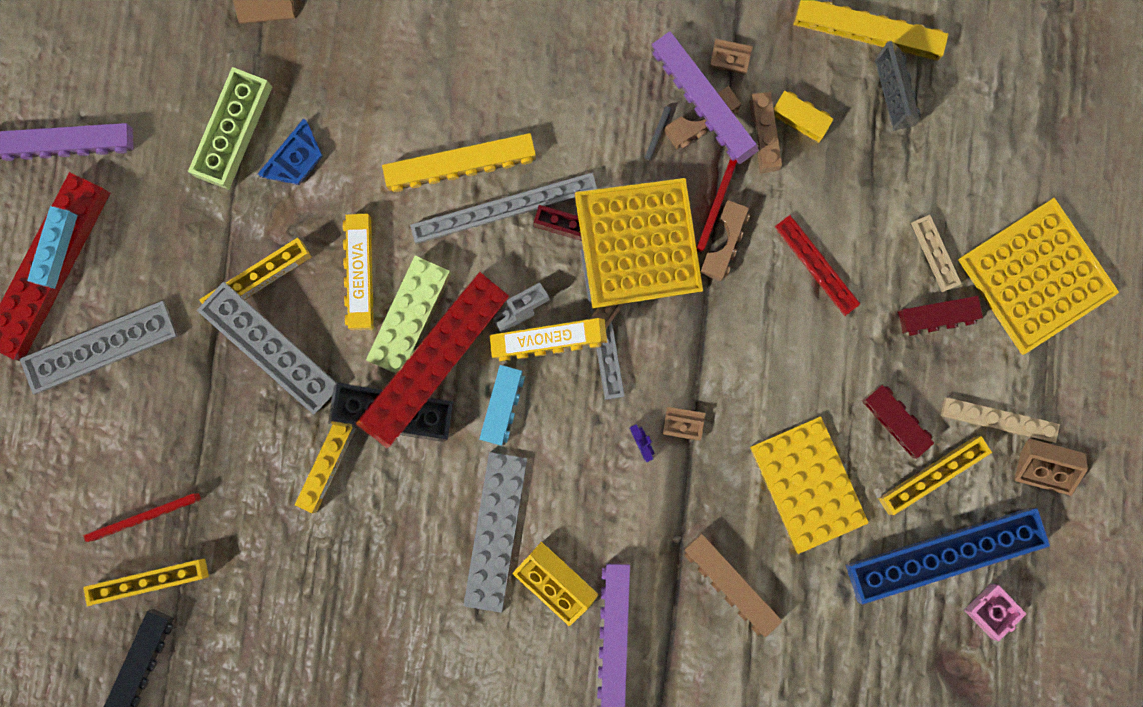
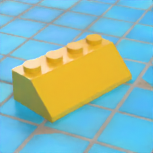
[512,542,599,626]

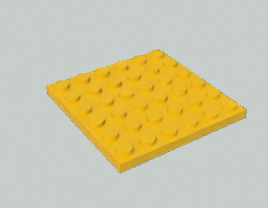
[574,178,703,308]
[958,198,1119,355]

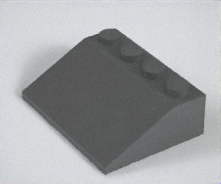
[875,41,921,131]

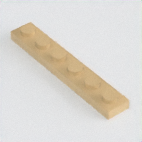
[941,397,1060,443]

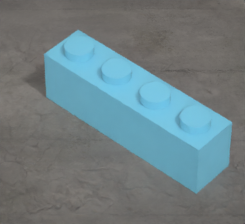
[27,206,78,289]
[479,365,525,446]

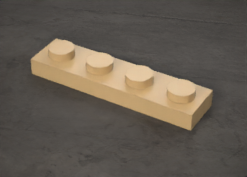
[911,215,961,292]

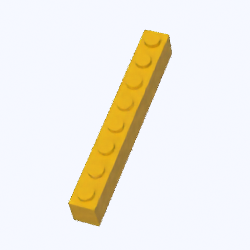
[793,0,948,61]
[382,133,536,192]

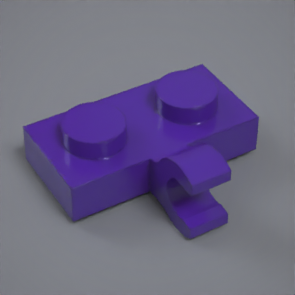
[629,424,655,463]

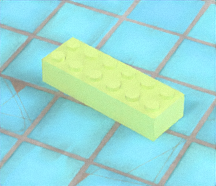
[188,67,272,190]
[366,256,452,374]

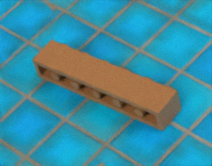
[684,533,783,638]

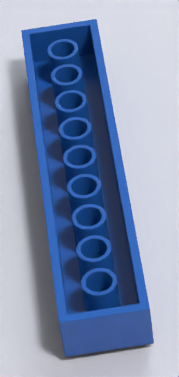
[846,508,1050,605]

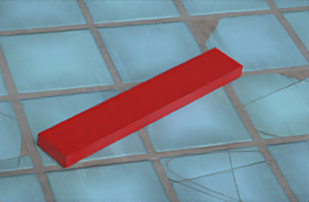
[697,158,737,253]
[775,215,860,316]
[83,493,201,542]

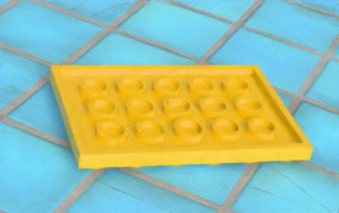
[750,416,869,554]

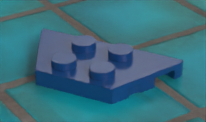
[258,118,323,185]

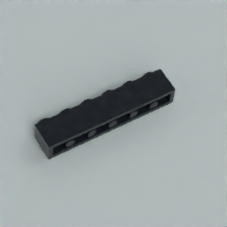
[104,609,174,707]

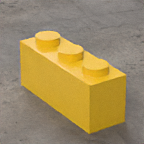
[774,90,834,143]

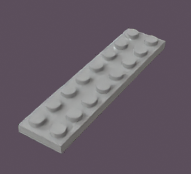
[197,282,337,415]
[20,301,178,395]
[464,452,527,613]

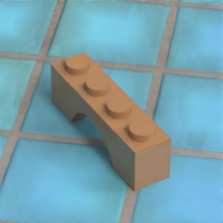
[664,86,741,150]
[749,92,782,174]
[700,200,750,282]

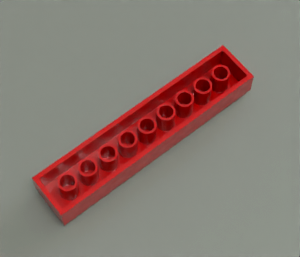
[0,172,111,361]
[356,272,509,448]

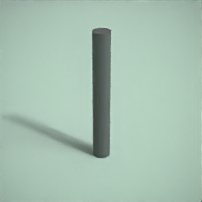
[644,106,672,161]

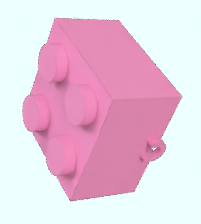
[964,583,1026,642]

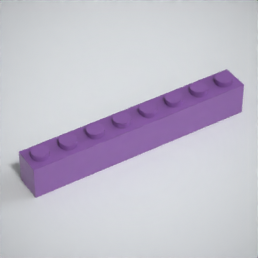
[652,31,758,164]
[0,123,133,161]
[597,563,630,707]

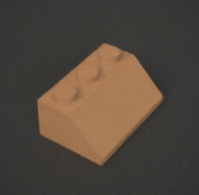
[233,0,295,24]
[1015,439,1088,496]

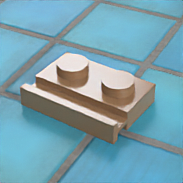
[709,39,753,75]
[662,407,705,441]

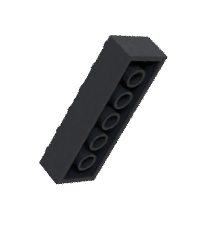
[328,382,453,442]

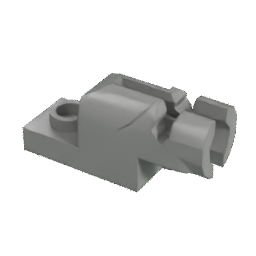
[492,283,550,333]

